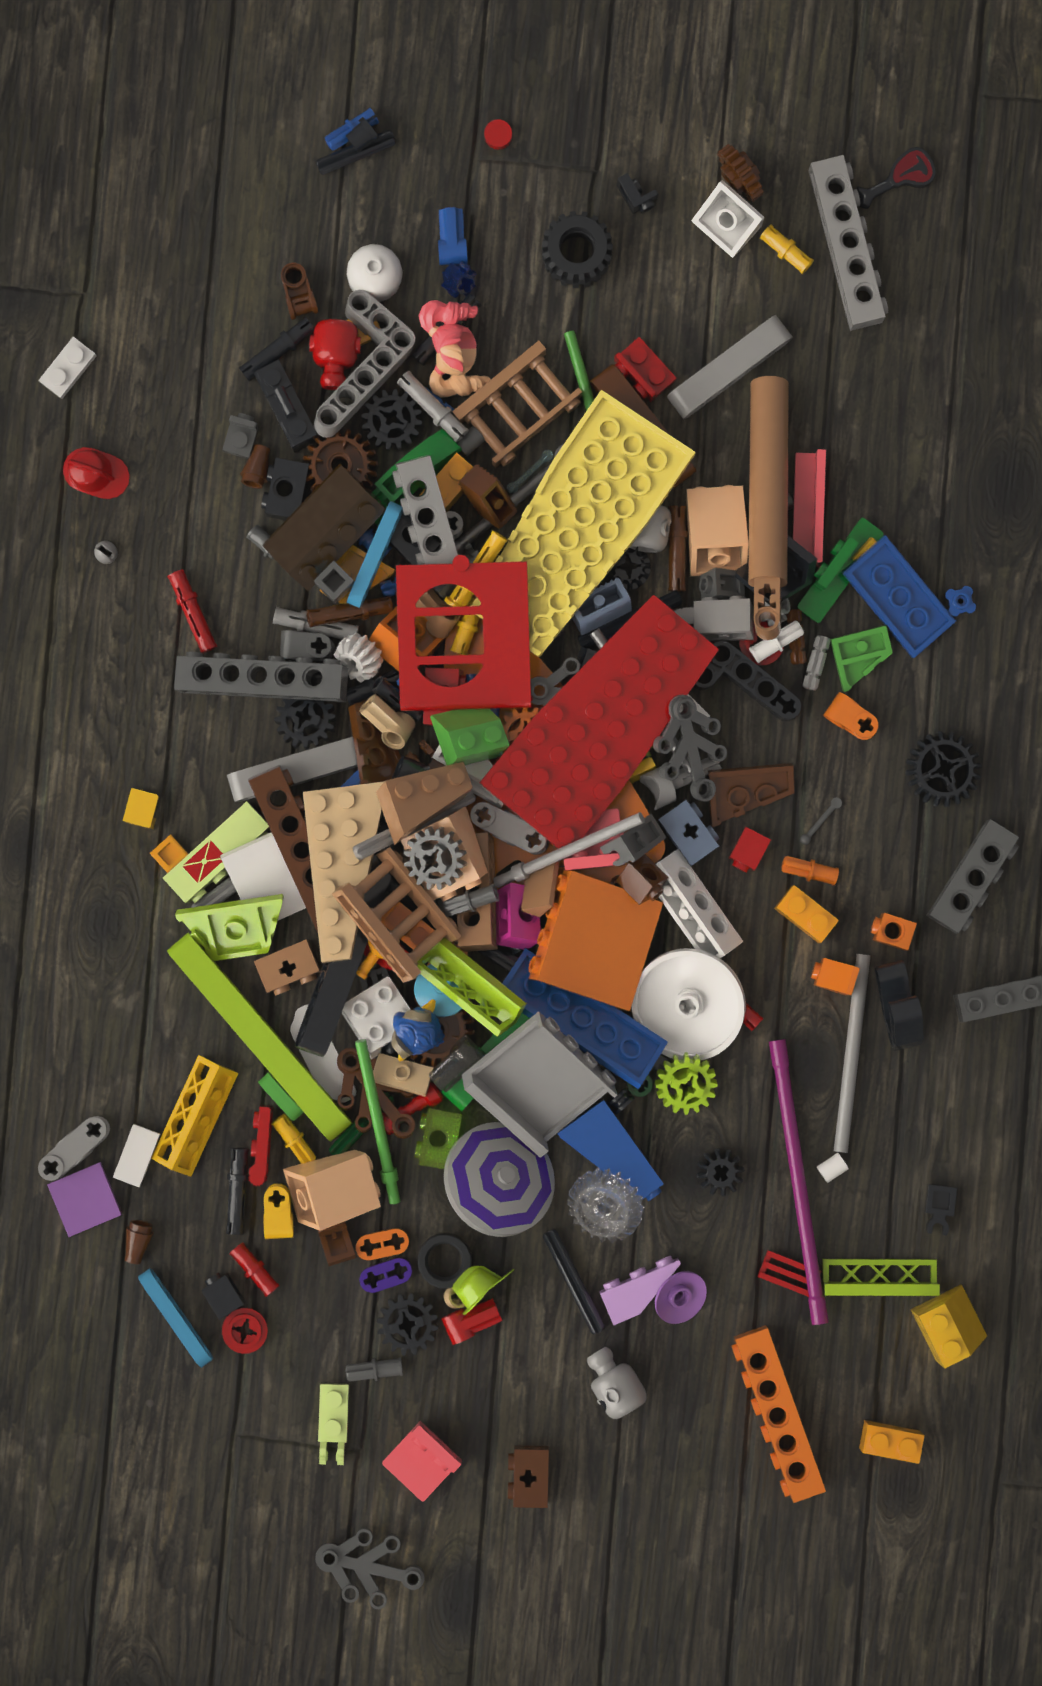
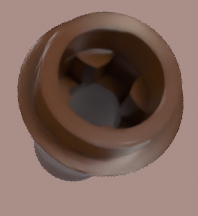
[240,445,271,489]
[124,1220,154,1264]

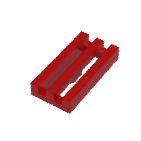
[758,1250,821,1297]

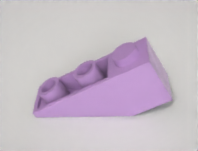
[600,1256,681,1325]

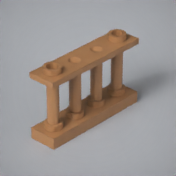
[452,341,582,468]
[332,847,461,983]

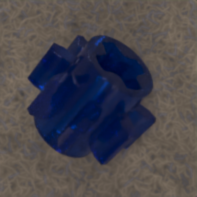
[441,261,477,298]

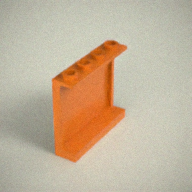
[528,870,663,1011]

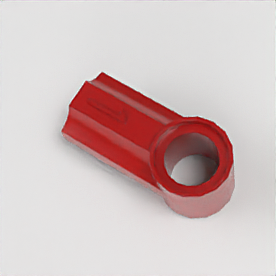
[441,1298,502,1345]

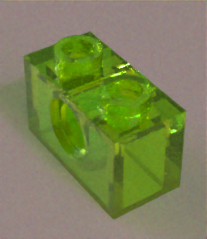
[414,1108,463,1169]

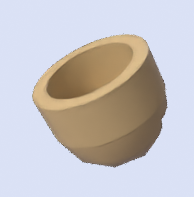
[443,1288,464,1309]

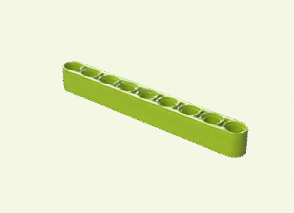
[167,932,352,1142]

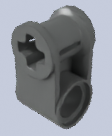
[280,630,336,661]

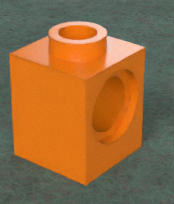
[870,913,917,951]

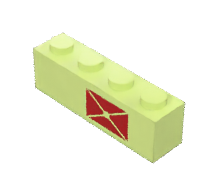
[163,801,270,904]

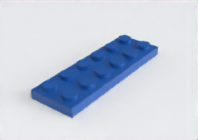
[502,948,668,1089]

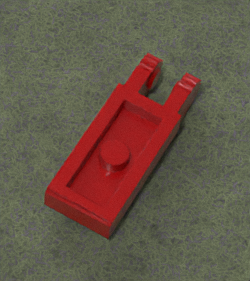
[248,1105,274,1187]

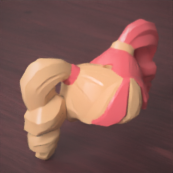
[418,300,491,398]

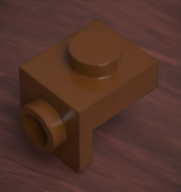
[318,1221,356,1266]

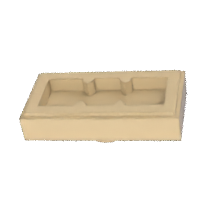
[373,1053,434,1097]

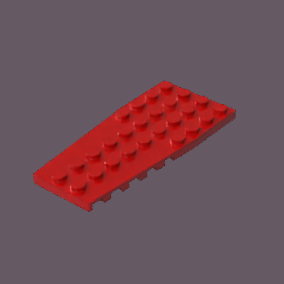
[479,595,718,849]

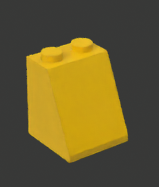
[910,1284,987,1368]

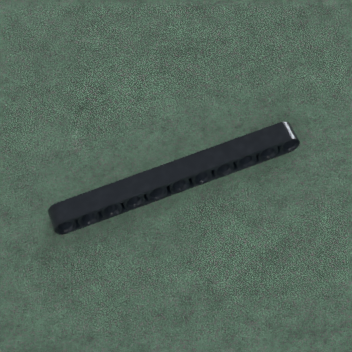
[295,756,430,1057]

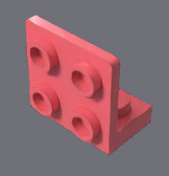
[564,809,625,871]
[382,1421,462,1501]

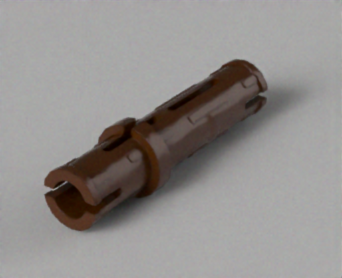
[668,506,688,592]
[306,595,393,628]

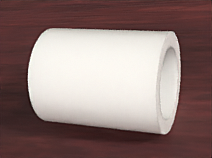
[817,1152,849,1183]

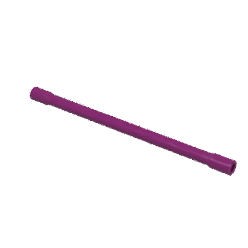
[769,1039,829,1325]

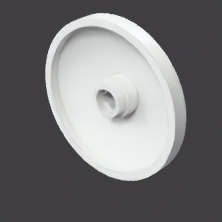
[631,948,746,1060]

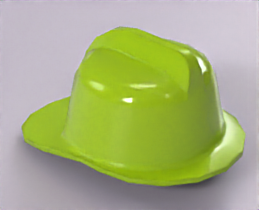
[452,1266,515,1315]

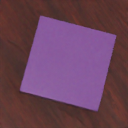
[47,1162,122,1237]

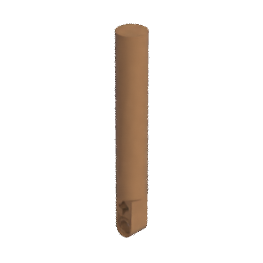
[748,376,789,640]

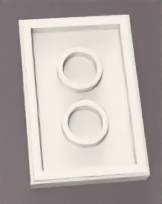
[220,832,306,920]

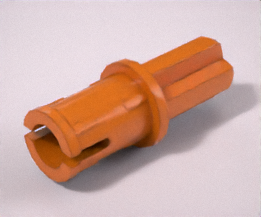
[781,856,839,886]

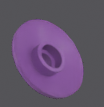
[655,1271,707,1324]

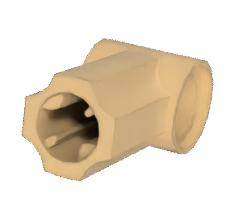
[359,693,415,750]

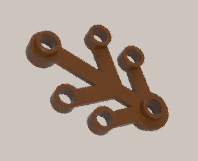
[337,1048,415,1139]

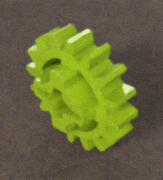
[655,1052,718,1115]

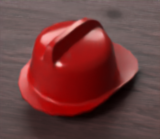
[63,447,130,499]

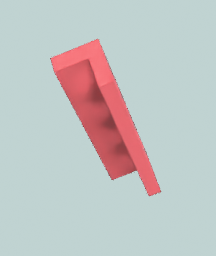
[792,449,826,567]

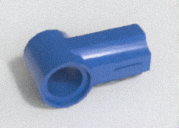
[438,207,468,265]

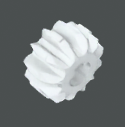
[333,632,384,682]

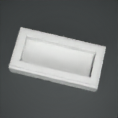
[113,1124,161,1187]

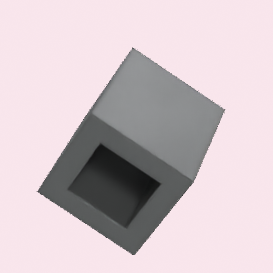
[314,561,354,605]

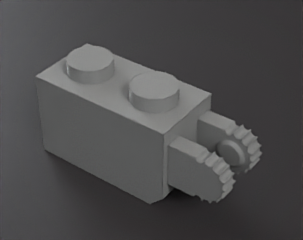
[674,596,754,642]

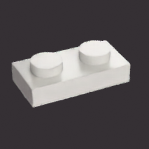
[39,337,97,399]

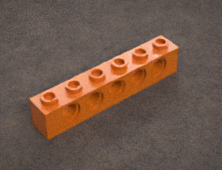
[731,1325,826,1503]

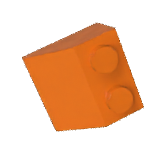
[369,606,445,672]

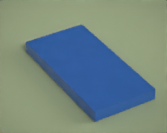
[841,535,956,658]

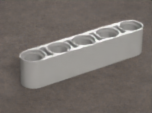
[667,315,793,419]
[227,737,358,803]

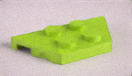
[175,894,284,961]

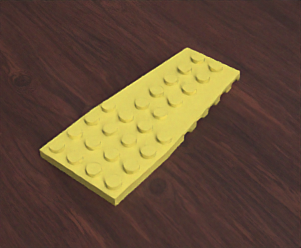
[470,390,696,657]

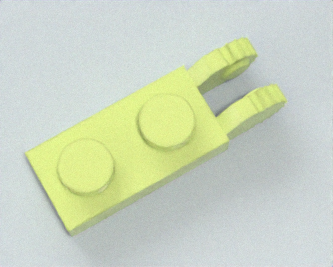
[318,1383,349,1465]

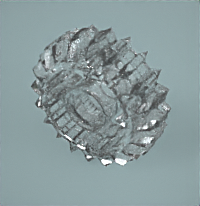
[567,1168,644,1243]

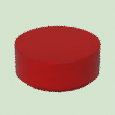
[484,119,512,150]

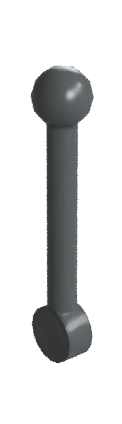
[800,797,842,845]

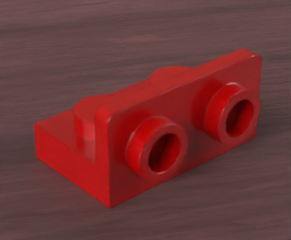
[614,337,677,402]

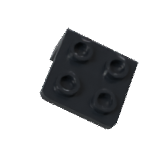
[735,536,817,605]

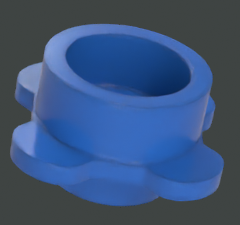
[945,586,976,617]

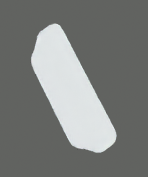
[290,1005,356,1102]

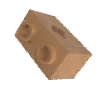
[254,939,321,996]

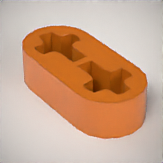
[356,1228,409,1260]

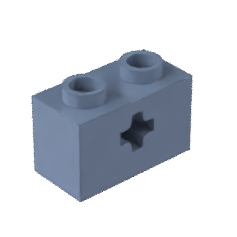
[657,800,720,866]

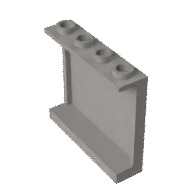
[462,1011,618,1158]

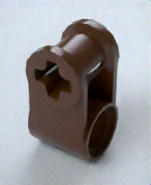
[281,262,319,320]

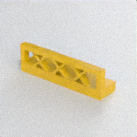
[151,1055,239,1177]

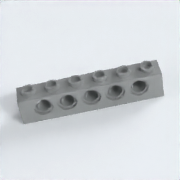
[808,155,888,331]

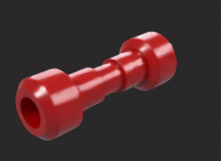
[382,1082,443,1135]

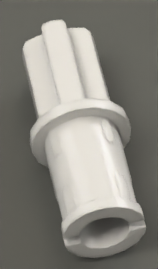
[749,621,804,663]

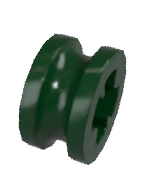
[627,1075,653,1097]

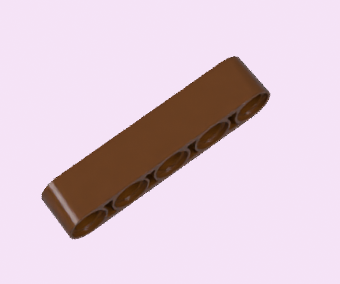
[590,364,697,489]

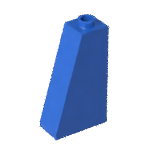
[557,1100,664,1201]

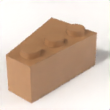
[376,762,473,845]

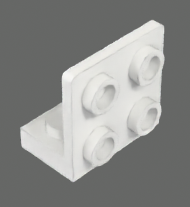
[342,977,411,1060]

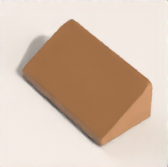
[521,861,560,917]

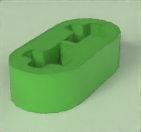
[258,1072,304,1121]

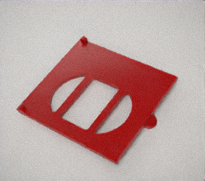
[396,555,533,711]

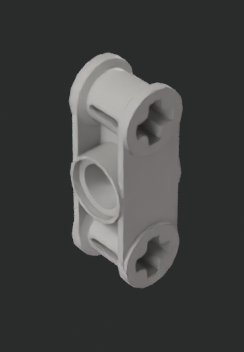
[470,802,549,855]
[38,1116,110,1181]

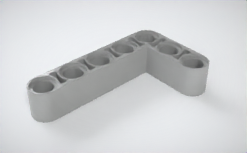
[314,290,415,438]

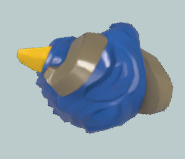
[391,999,445,1062]

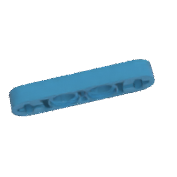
[347,501,403,608]
[138,1268,213,1368]

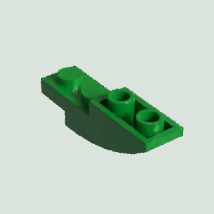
[372,429,462,526]

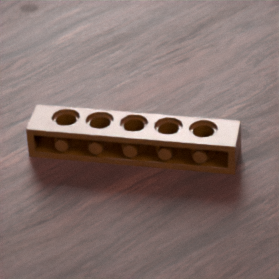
[248,765,318,933]

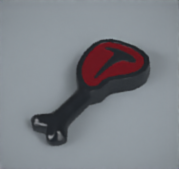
[856,147,936,209]

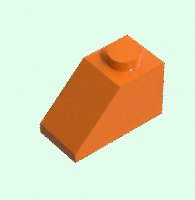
[811,958,860,996]

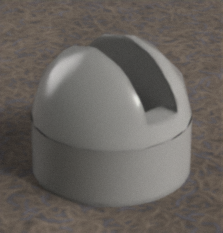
[94,541,118,564]

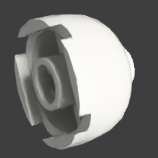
[346,244,403,302]

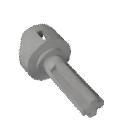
[640,757,722,810]

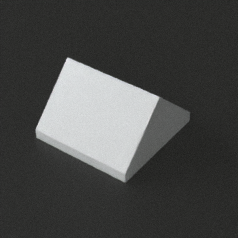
[691,180,764,258]

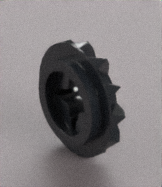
[607,546,651,590]

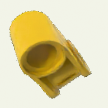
[263,1183,294,1239]

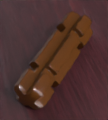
[786,609,807,665]

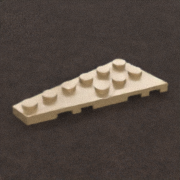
[303,781,385,963]

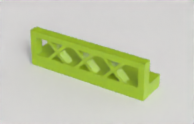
[417,937,527,1037]
[822,1259,940,1296]

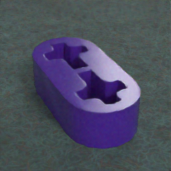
[359,1257,412,1293]

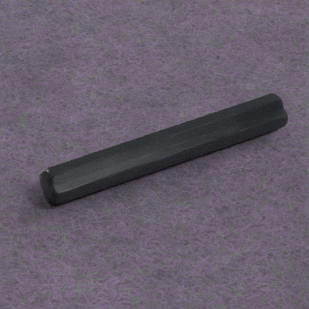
[578,591,682,648]
[543,1229,605,1335]

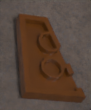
[708,763,795,828]

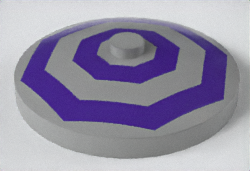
[444,1122,555,1237]

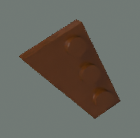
[348,700,401,784]

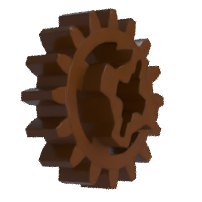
[717,144,764,202]

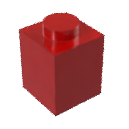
[729,827,771,873]

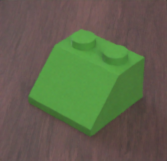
[430,709,510,765]

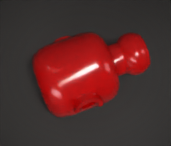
[309,319,361,390]

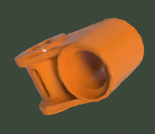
[823,692,878,740]

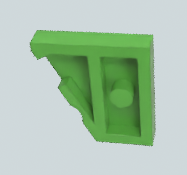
[830,625,893,692]

